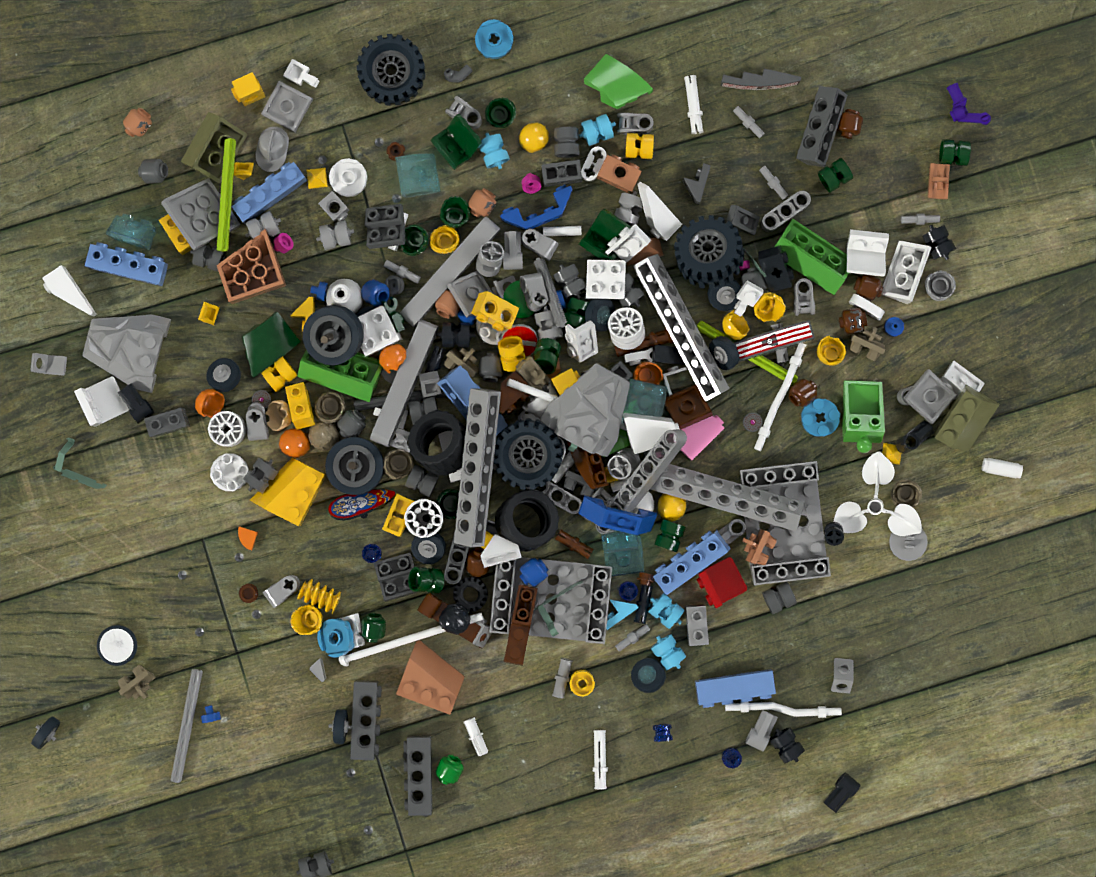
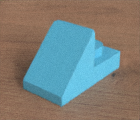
[606,599,638,630]

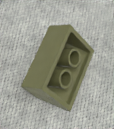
[181,112,248,184]
[935,385,1000,452]

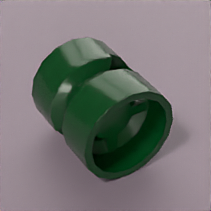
[939,139,971,166]
[817,158,853,193]
[564,298,589,329]
[533,338,561,375]
[654,519,686,552]
[408,567,445,593]

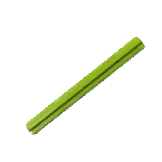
[217,138,236,252]
[697,321,798,385]

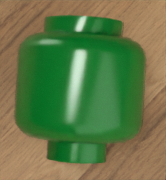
[435,755,464,785]

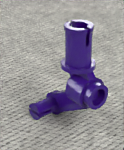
[947,83,991,125]

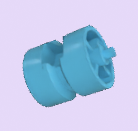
[579,114,616,146]
[479,133,510,169]
[648,593,685,629]
[651,634,686,671]

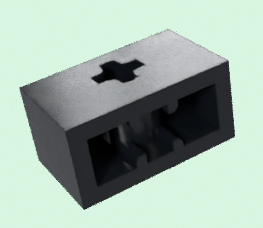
[758,245,794,292]

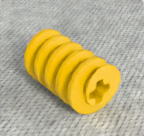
[297,579,341,615]

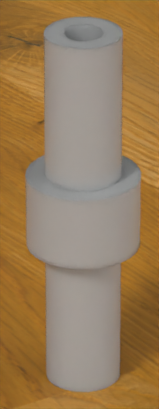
[733,106,765,139]
[759,166,788,200]
[901,213,940,225]
[384,260,421,284]
[615,624,650,652]

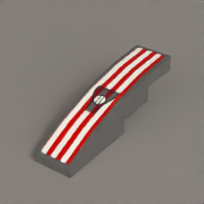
[720,68,801,90]
[734,320,815,362]

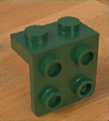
[430,114,482,170]
[579,209,631,260]

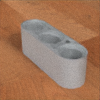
[760,191,811,232]

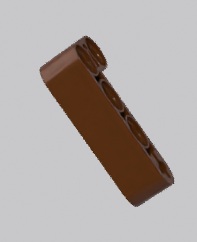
[417,593,486,649]

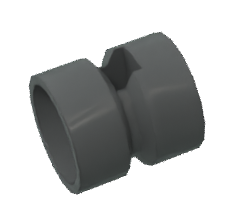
[554,127,579,158]
[408,396,438,426]
[405,464,440,498]
[762,582,797,615]

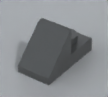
[682,164,711,205]
[726,205,760,235]

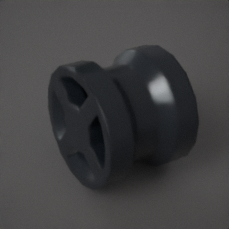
[824,522,844,546]

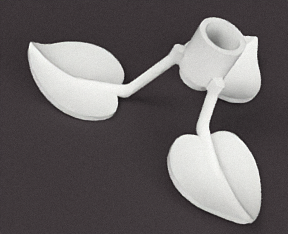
[833,451,922,536]

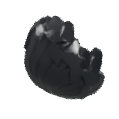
[439,604,471,635]

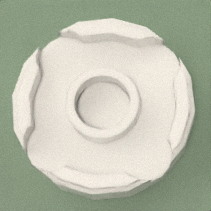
[329,158,368,197]

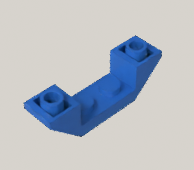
[500,185,572,231]
[578,495,657,535]

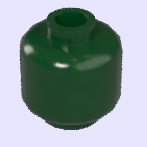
[360,613,386,643]

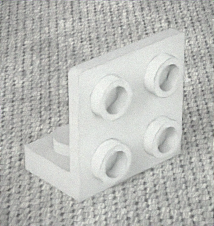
[847,229,889,276]
[586,260,626,301]
[358,306,403,357]
[74,376,129,427]

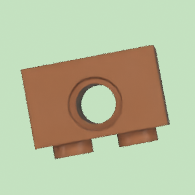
[597,154,642,194]

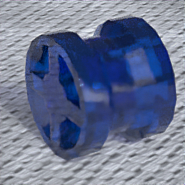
[362,544,382,563]
[618,581,638,601]
[653,724,673,742]
[722,748,742,769]

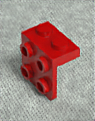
[696,557,747,608]

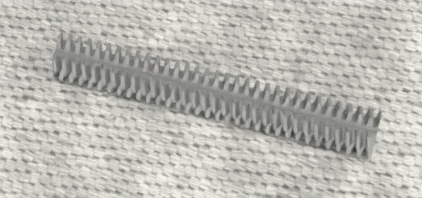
[534,257,567,327]

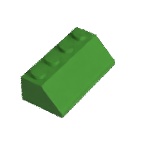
[774,219,849,295]
[297,350,383,402]

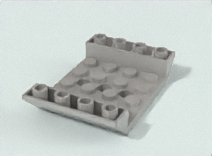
[740,461,831,585]
[489,557,612,644]

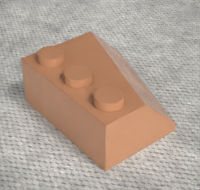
[217,229,286,304]
[396,640,465,715]

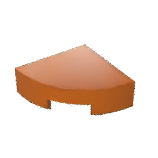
[238,526,258,551]

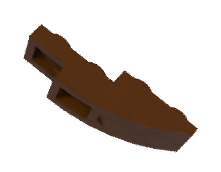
[566,440,608,489]
[504,585,538,666]

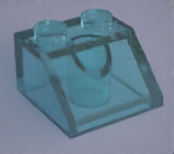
[395,154,441,198]
[106,214,157,250]
[622,378,667,423]
[601,532,645,577]

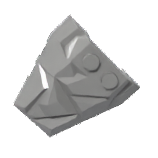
[82,314,171,393]
[540,363,630,457]

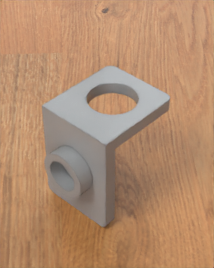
[492,276,516,299]
[31,353,67,376]
[663,366,688,396]
[470,615,492,648]
[831,658,854,693]

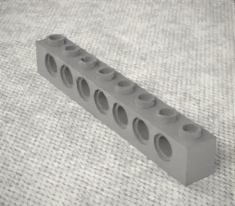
[633,254,730,402]
[454,388,501,547]
[650,464,805,531]

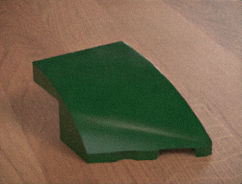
[242,312,301,377]

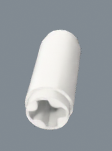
[982,458,1023,479]

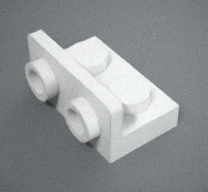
[605,224,651,263]
[565,321,598,363]
[940,361,985,399]

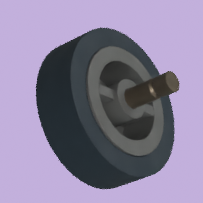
[303,305,364,365]
[325,437,384,495]

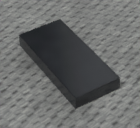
[652,345,686,365]

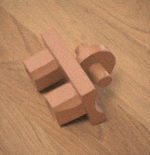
[928,163,950,200]
[742,529,777,565]

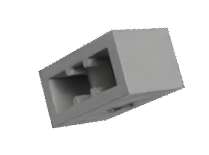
[685,605,709,646]

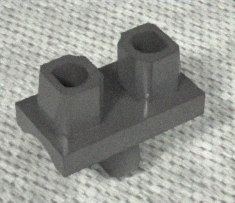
[563,468,597,497]

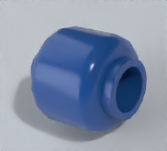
[361,280,390,307]
[519,558,549,586]

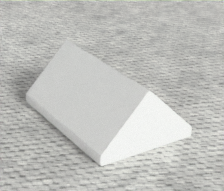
[881,241,931,304]

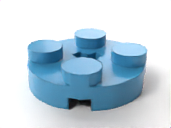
[475,19,513,59]
[801,399,840,437]
[317,618,354,658]

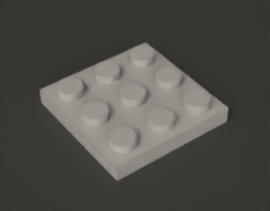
[161,178,241,251]

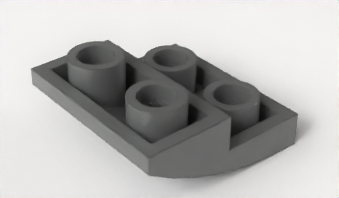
[365,204,405,249]
[374,552,418,602]

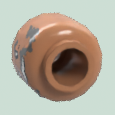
[123,108,152,137]
[468,188,496,218]

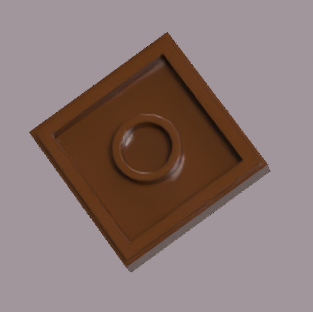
[662,384,713,430]

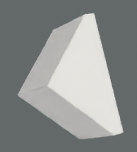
[480,534,522,568]

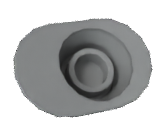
[256,127,289,172]

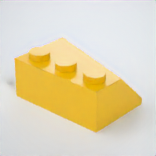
[250,457,326,526]

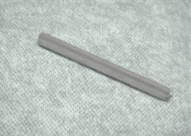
[171,669,203,783]

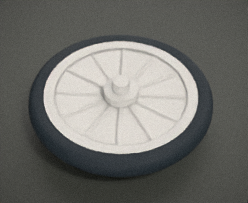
[97,625,137,666]

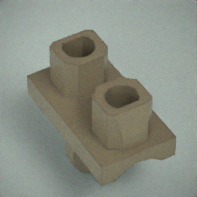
[850,327,886,361]
[444,347,479,378]
[516,357,551,390]
[118,665,156,699]

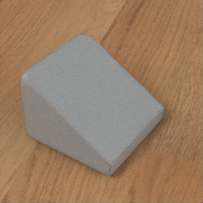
[419,371,442,398]
[309,657,327,682]

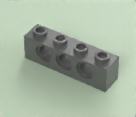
[796,86,848,167]
[350,680,382,760]
[403,735,433,816]

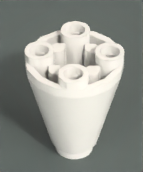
[325,279,363,313]
[404,499,443,538]

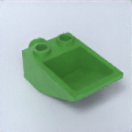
[842,380,885,453]

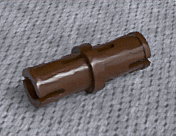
[555,529,594,559]

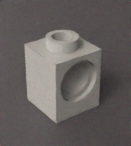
[318,191,350,223]

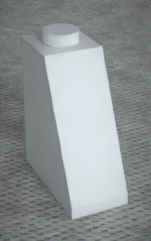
[622,413,679,454]

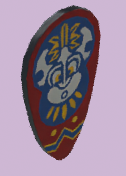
[328,490,396,521]

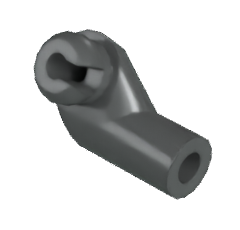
[444,64,473,83]

